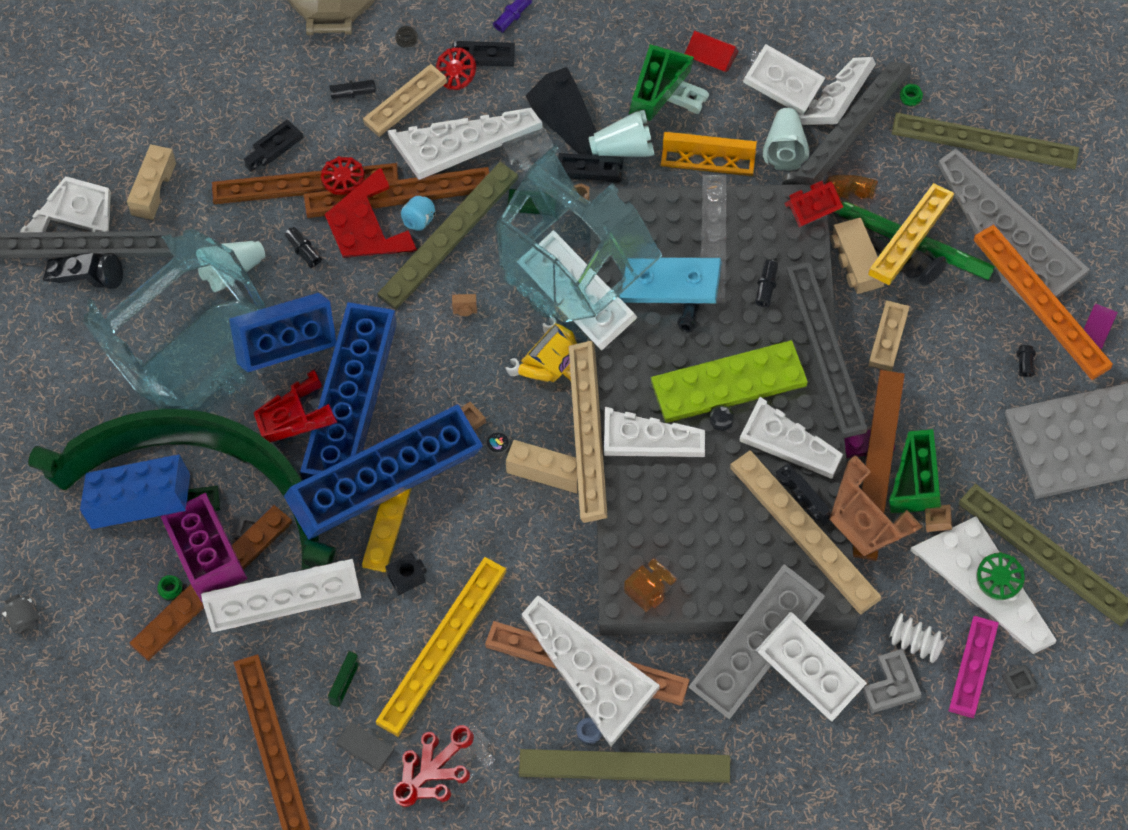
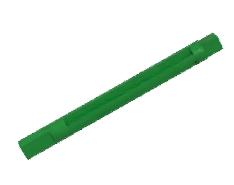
[835,200,995,281]

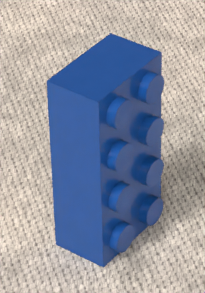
[229,293,337,372]
[80,454,190,529]

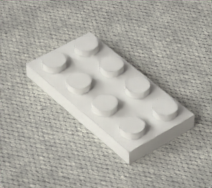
[755,612,867,721]

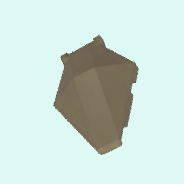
[288,0,376,35]

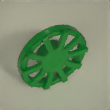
[976,552,1025,600]

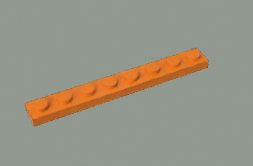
[974,224,1113,380]

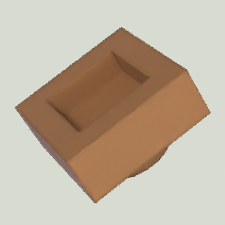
[452,294,477,316]
[461,402,486,431]
[925,505,952,532]

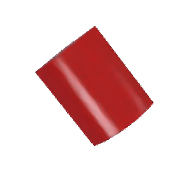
[684,30,739,72]

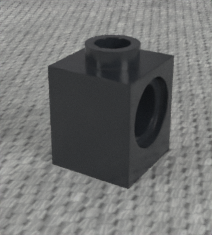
[385,553,427,596]

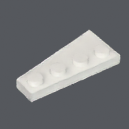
[799,57,876,125]
[740,397,843,479]
[604,407,705,457]

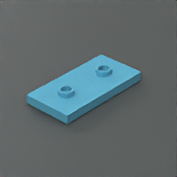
[619,257,722,303]

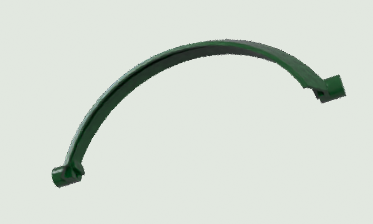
[28,409,336,571]

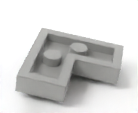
[863,649,922,713]

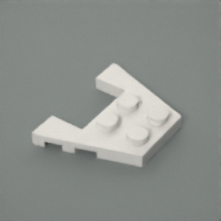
[20,176,111,232]

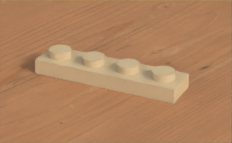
[363,64,447,137]

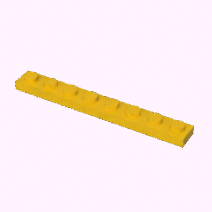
[376,557,506,737]

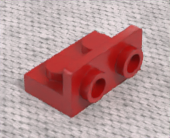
[784,180,843,227]

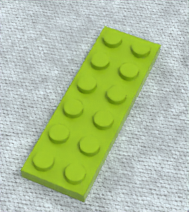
[651,340,808,423]

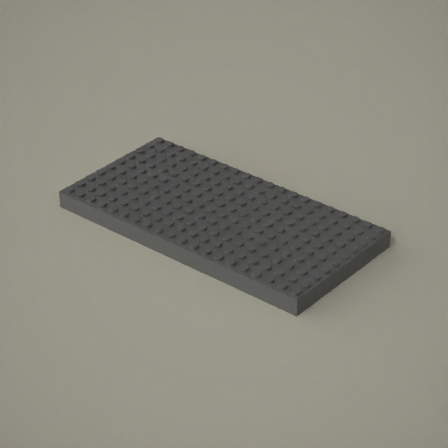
[589,184,858,635]

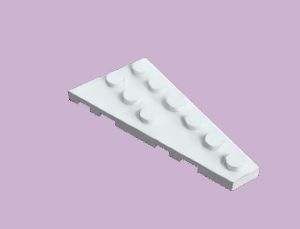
[388,108,542,180]
[910,516,1056,654]
[522,596,660,747]

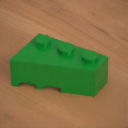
[629,44,694,121]
[889,429,941,513]

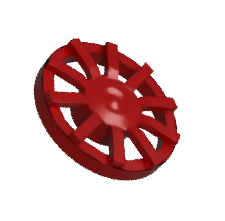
[435,47,476,90]
[321,156,365,195]

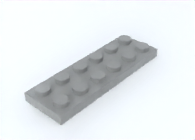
[688,564,825,719]

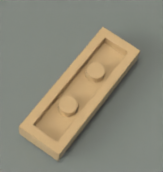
[868,300,910,371]

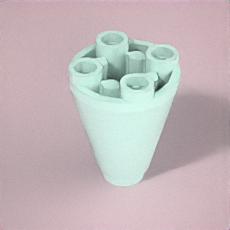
[589,110,655,157]
[196,241,265,292]

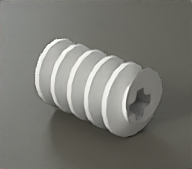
[889,613,947,663]

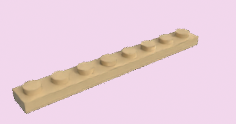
[569,341,608,523]
[730,450,881,615]

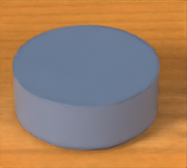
[576,717,602,744]

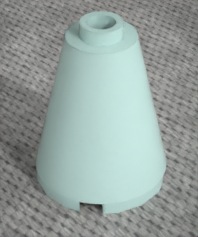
[763,108,810,171]

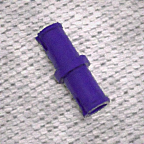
[492,0,532,33]

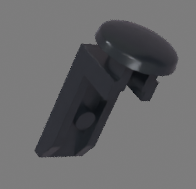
[870,237,948,285]
[43,253,123,289]

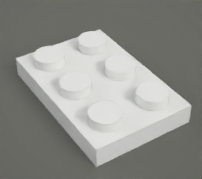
[743,44,825,116]

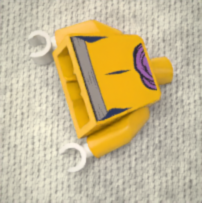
[505,317,577,382]

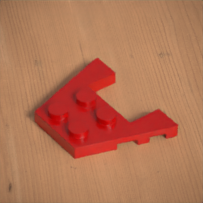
[325,168,417,258]
[253,369,337,442]

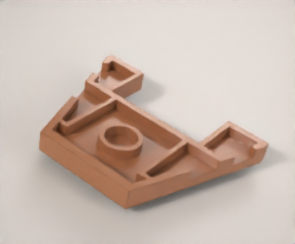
[829,455,922,556]

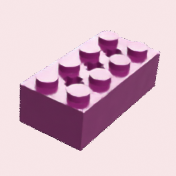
[160,493,248,602]

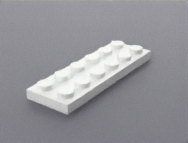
[519,230,638,351]
[201,559,361,633]

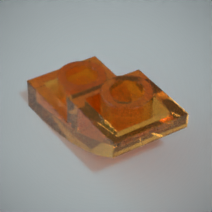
[827,175,878,199]

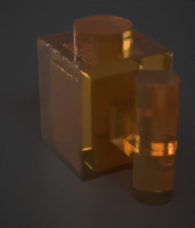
[624,558,677,612]

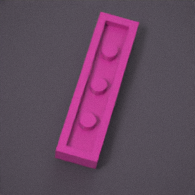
[948,616,999,719]

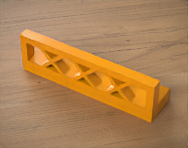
[661,132,757,176]

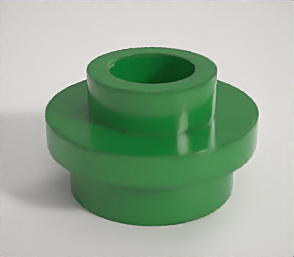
[900,84,923,106]
[157,575,183,600]

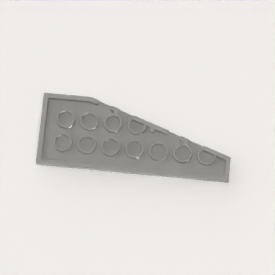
[938,148,1090,307]

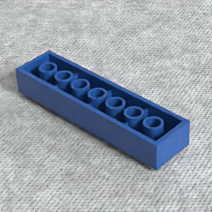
[300,302,397,481]
[284,404,483,540]

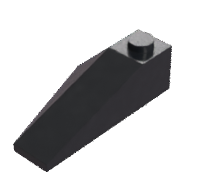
[526,67,597,155]

